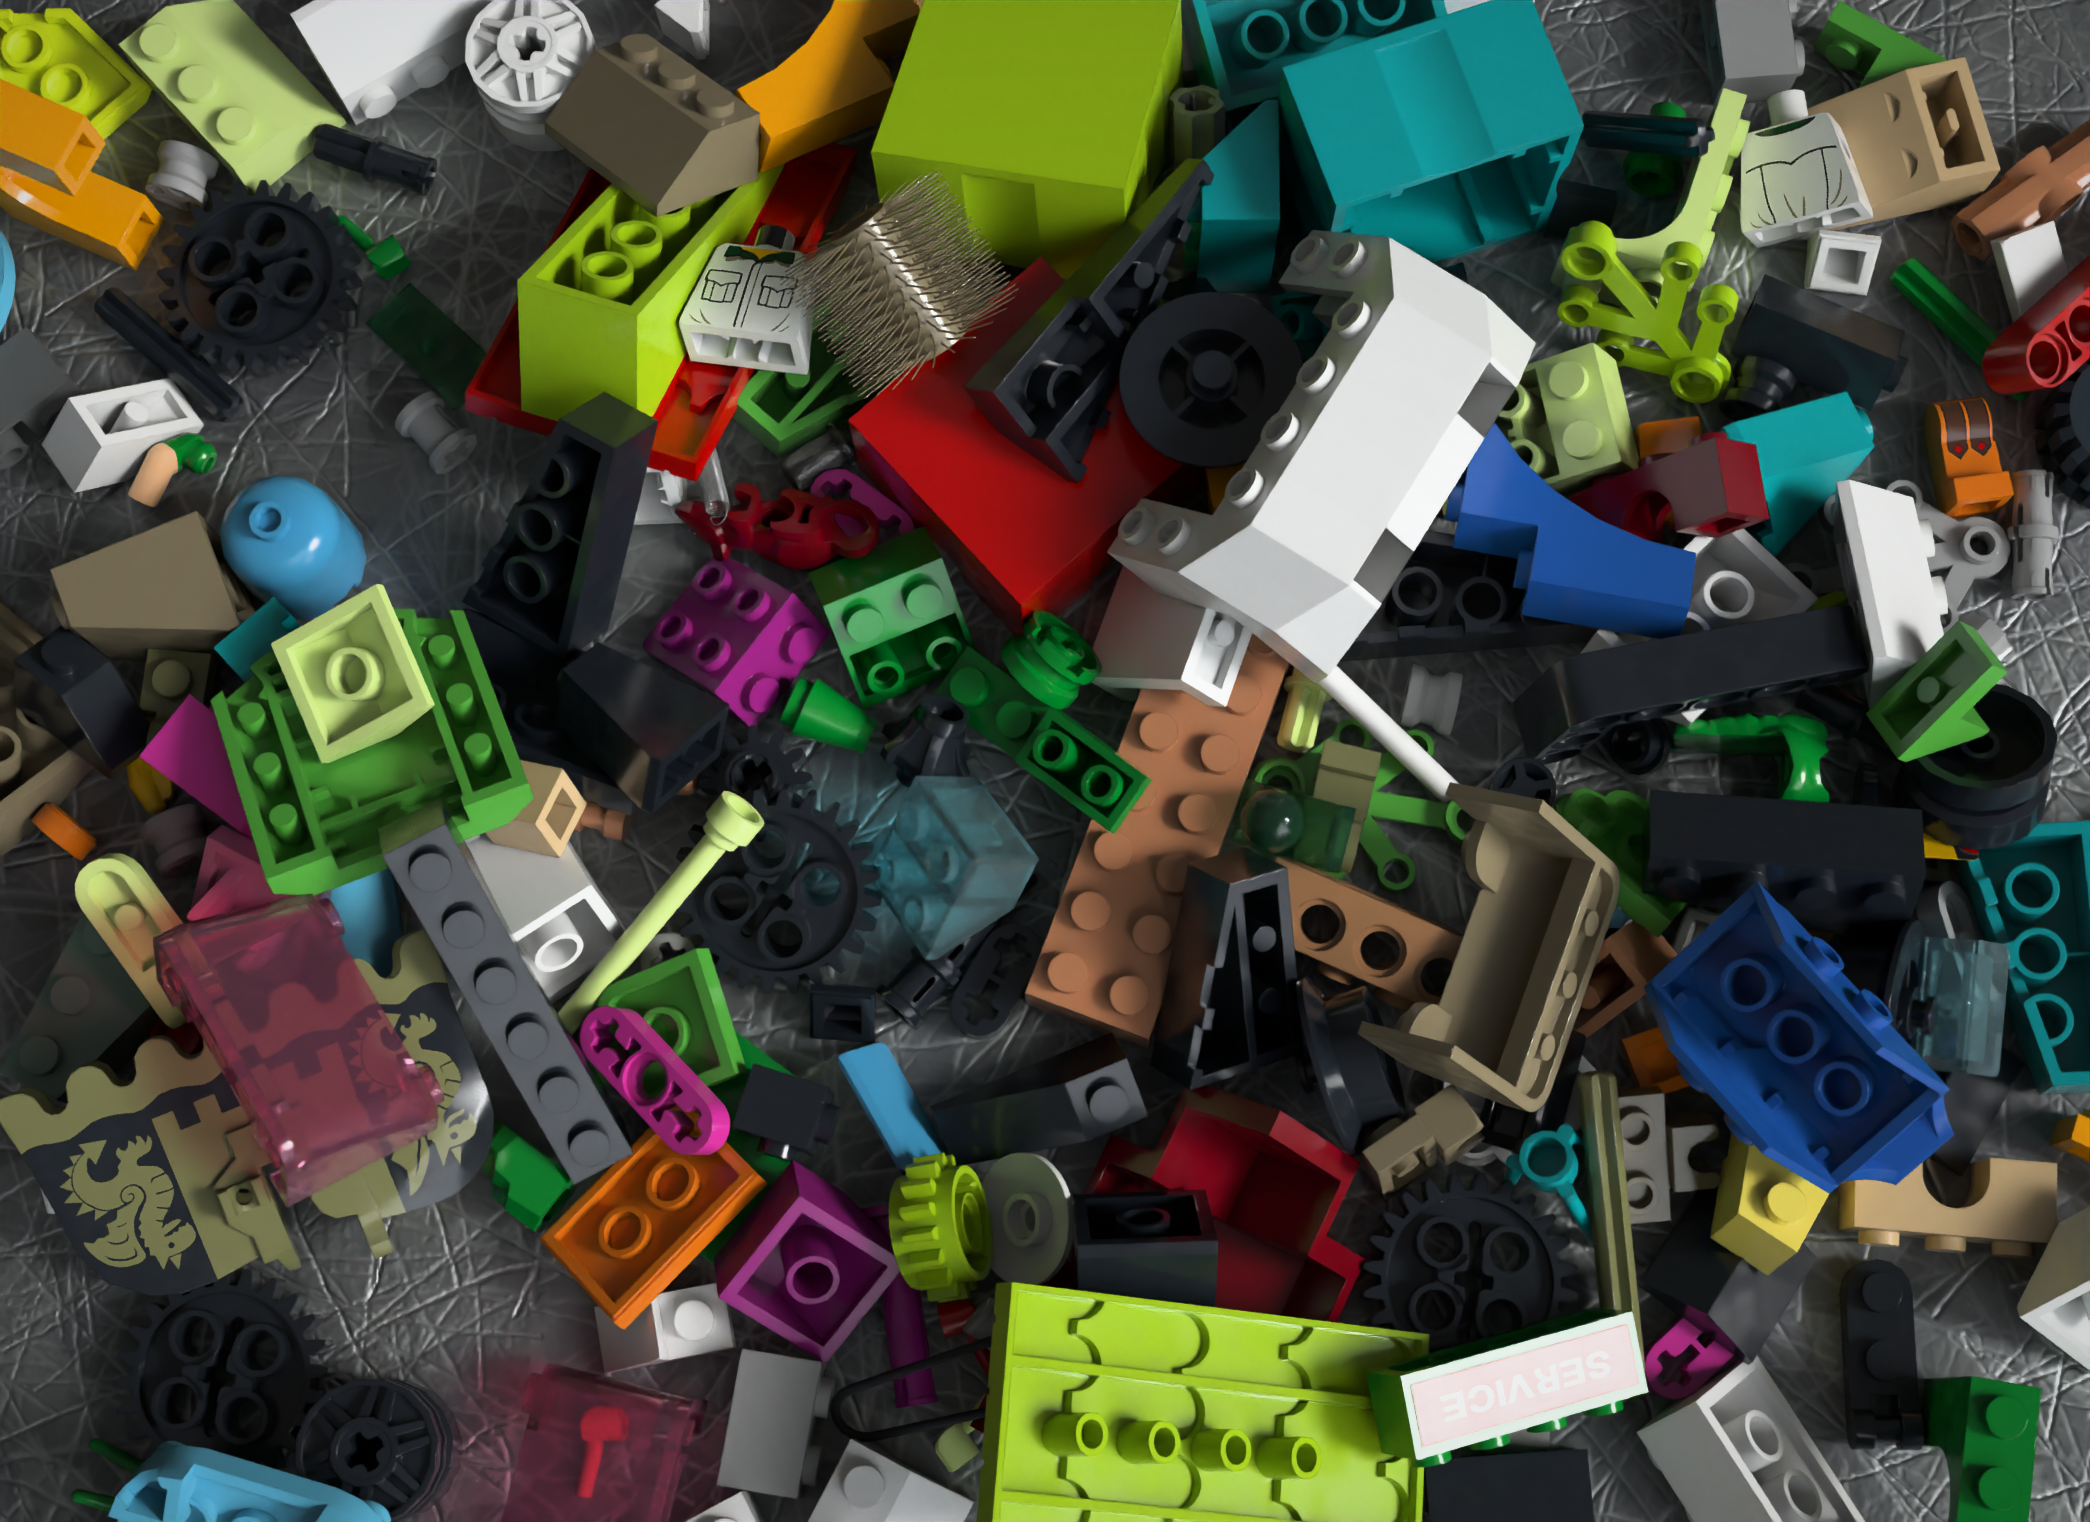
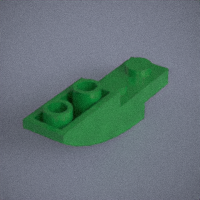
[934,646,1152,834]

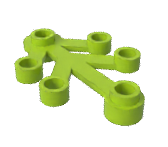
[1557,221,1739,403]

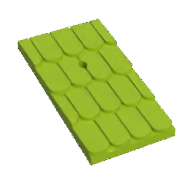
[976,1282,1429,1522]

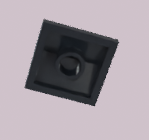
[1637,1186,1817,1365]

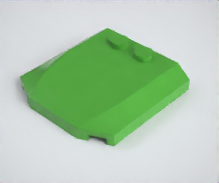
[211,608,534,896]

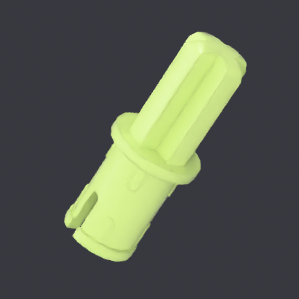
[1277,667,1332,753]

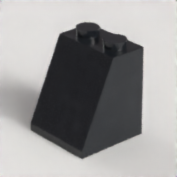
[1071,1190,1218,1307]

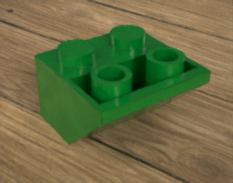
[808,526,976,709]

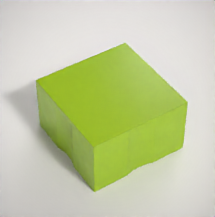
[871,0,1183,279]

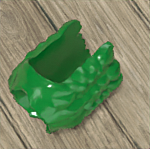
[1670,713,1829,803]

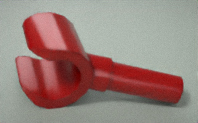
[937,1298,990,1377]

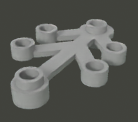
[1783,480,2010,634]

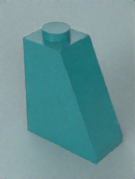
[1720,391,1875,558]

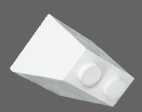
[467,833,626,1004]

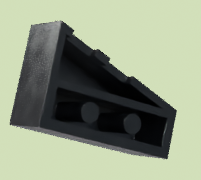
[1150,847,1304,1090]

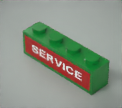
[1366,1307,1648,1467]

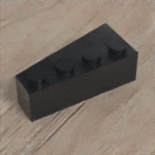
[462,392,658,660]

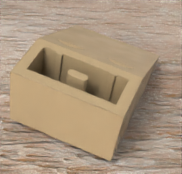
[1769,57,2000,237]

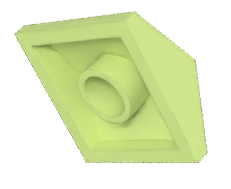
[271,584,435,763]

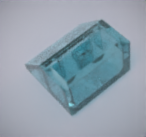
[872,776,1039,960]

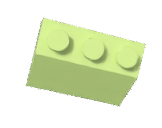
[118,0,346,196]

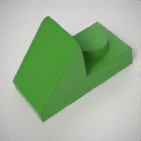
[1813,1,1948,88]
[1866,620,2008,762]

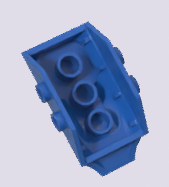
[1644,881,1955,1194]

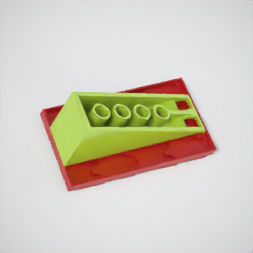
[465,142,857,482]

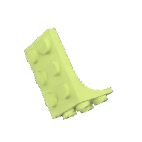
[1550,88,1750,309]

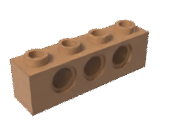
[1275,853,1464,1011]

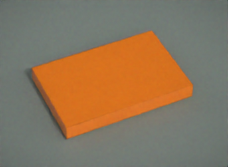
[539,1105,768,1330]

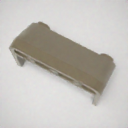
[1357,782,1620,1112]

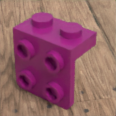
[643,556,830,728]

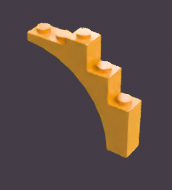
[735,0,920,173]

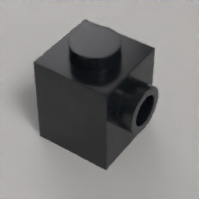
[732,1063,840,1162]

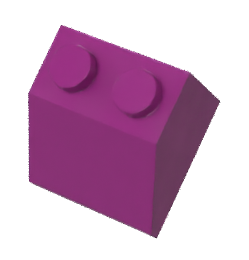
[713,1160,900,1363]

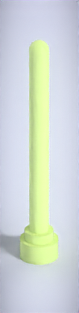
[557,791,764,1036]

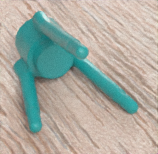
[1502,1124,1594,1248]

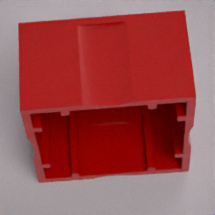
[848,257,1206,635]

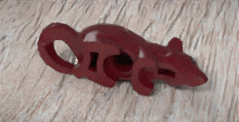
[675,483,879,571]

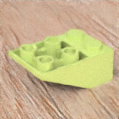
[1442,342,1640,518]

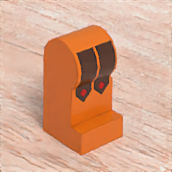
[1924,396,2014,519]

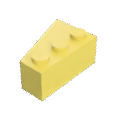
[1710,1132,1829,1276]

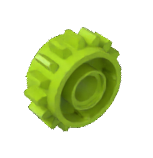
[889,1153,993,1303]

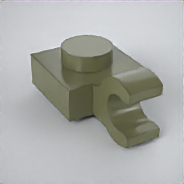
[139,648,218,747]

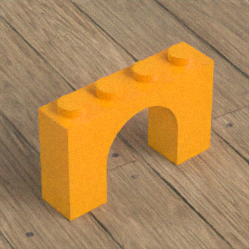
[0,79,164,271]

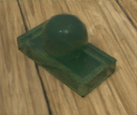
[1231,779,1356,873]

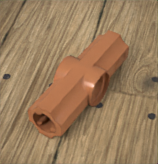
[1950,119,2090,262]

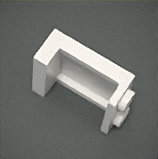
[1092,565,1252,707]

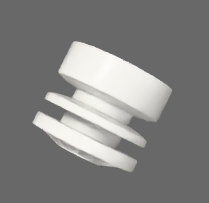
[465,0,598,151]

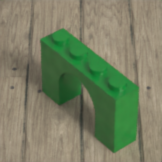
[1921,1376,2042,1522]

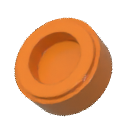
[31,802,97,861]

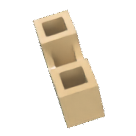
[1837,1158,2057,1259]

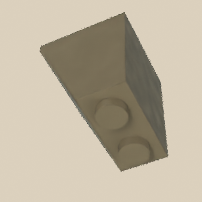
[50,511,256,662]

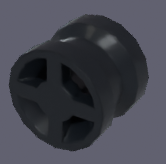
[1719,356,1796,422]
[1487,758,1556,807]

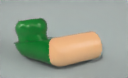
[128,432,217,507]

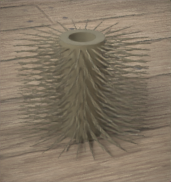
[780,170,1018,398]

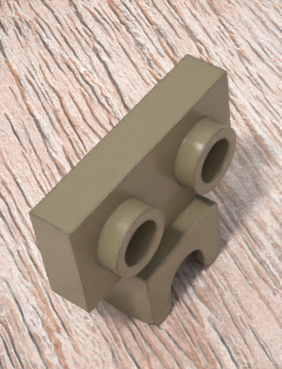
[1362,1084,1485,1202]
[1618,1086,1721,1224]

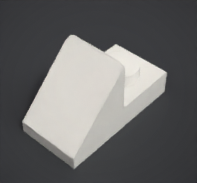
[594,1283,736,1374]

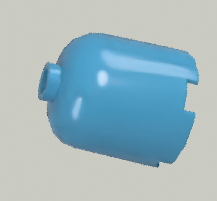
[219,474,367,620]

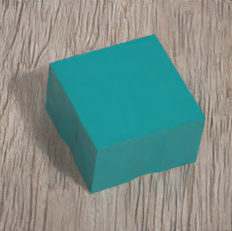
[1277,0,1584,264]

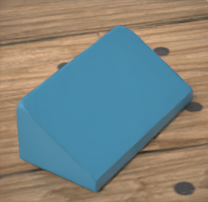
[837,1042,946,1175]

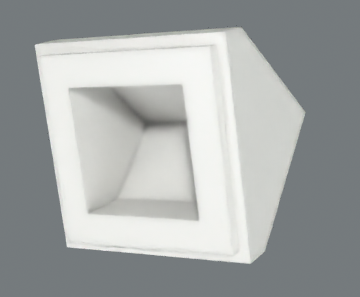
[654,0,710,60]
[1804,229,1882,296]

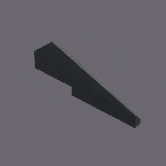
[963,158,1215,483]

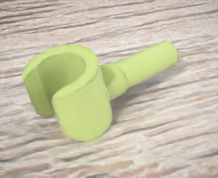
[935,1391,987,1472]

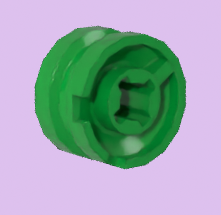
[1000,609,1102,710]

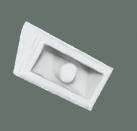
[1990,220,2068,323]

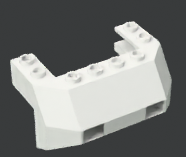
[1107,230,1536,684]

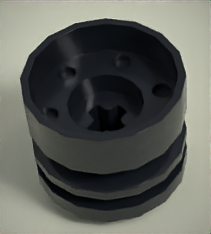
[295,1379,462,1522]

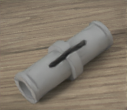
[2006,469,2059,602]

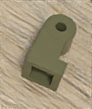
[1299,739,1382,873]

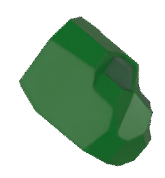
[481,1121,579,1234]

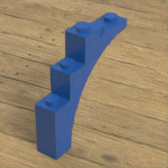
[1445,422,1696,639]

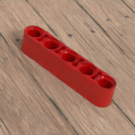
[1982,255,2090,395]

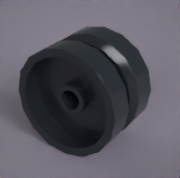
[1898,684,2058,850]

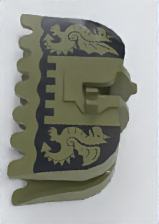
[0,929,494,1296]

